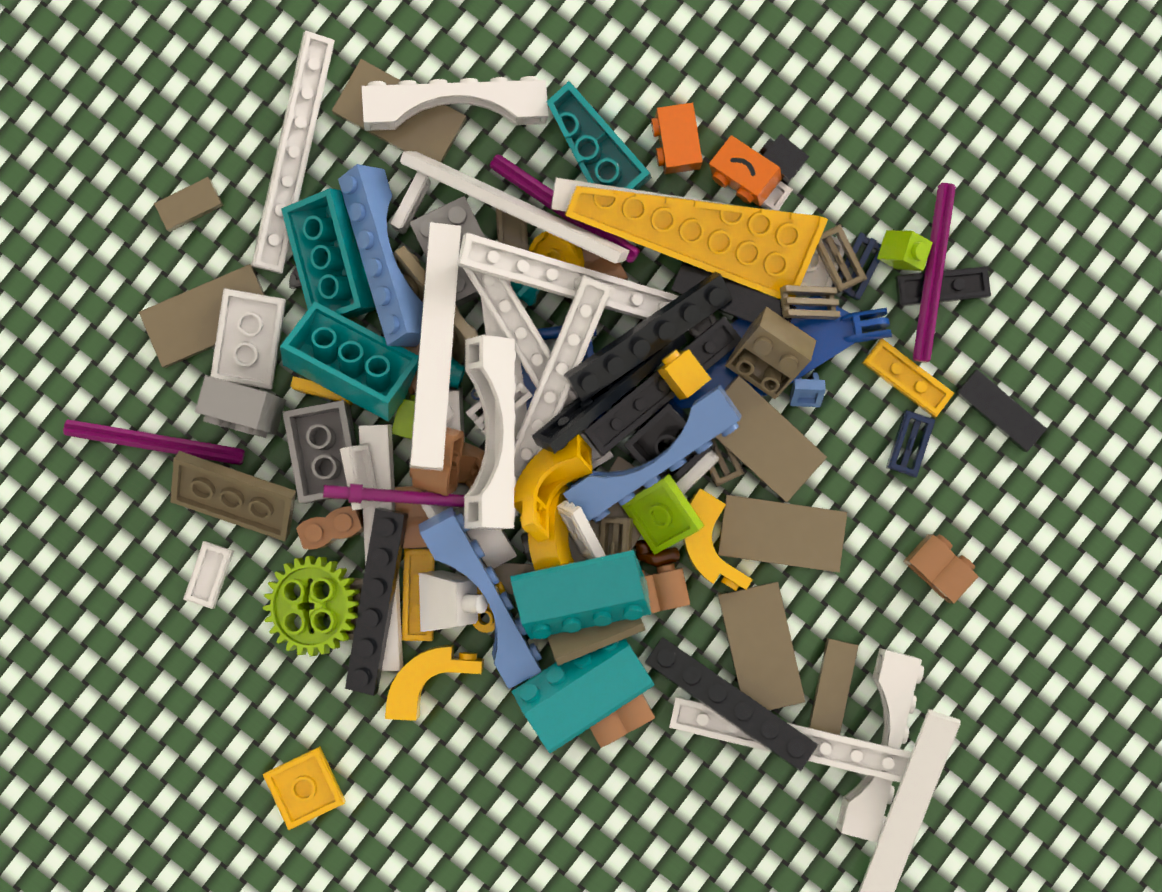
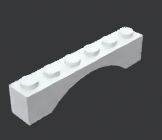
[361,76,548,131]
[464,335,516,530]
[836,648,924,842]

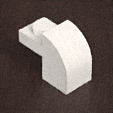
[457,507,517,569]

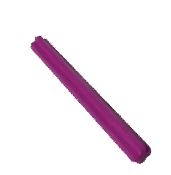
[490,154,640,263]
[913,183,956,363]
[63,419,245,465]

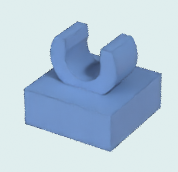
[790,372,826,407]

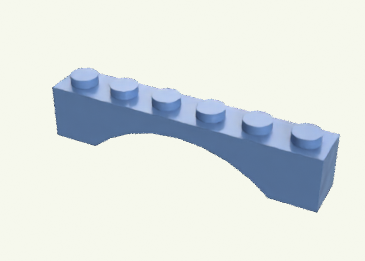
[338,164,423,347]
[563,384,741,523]
[419,507,543,689]

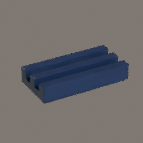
[832,232,882,301]
[886,410,935,478]

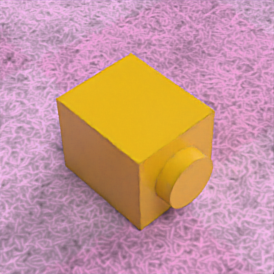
[657,349,711,400]

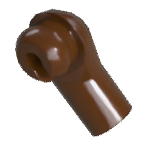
[634,539,680,567]

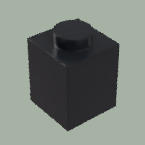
[759,134,809,185]

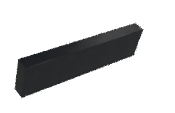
[671,262,796,324]

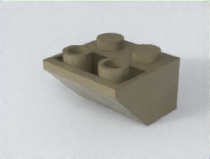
[725,306,817,399]

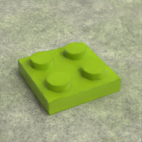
[622,474,704,555]

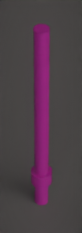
[323,484,465,507]

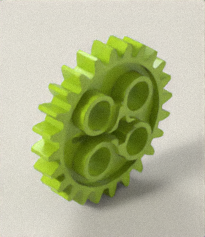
[263,556,360,657]

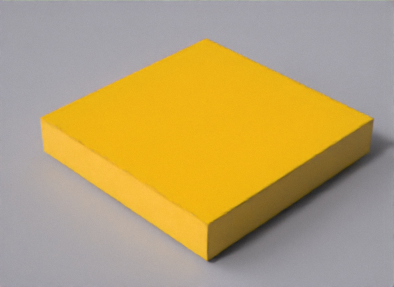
[262,746,346,831]

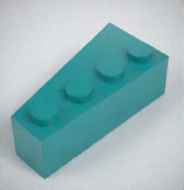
[546,81,652,190]

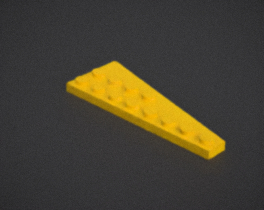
[565,185,828,299]

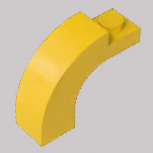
[514,434,593,542]
[528,485,575,571]
[683,488,753,591]
[385,645,484,721]

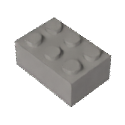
[409,196,485,307]
[195,375,286,438]
[282,400,357,504]

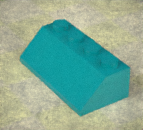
[281,188,376,319]
[280,301,419,422]
[510,550,651,639]
[511,638,655,753]

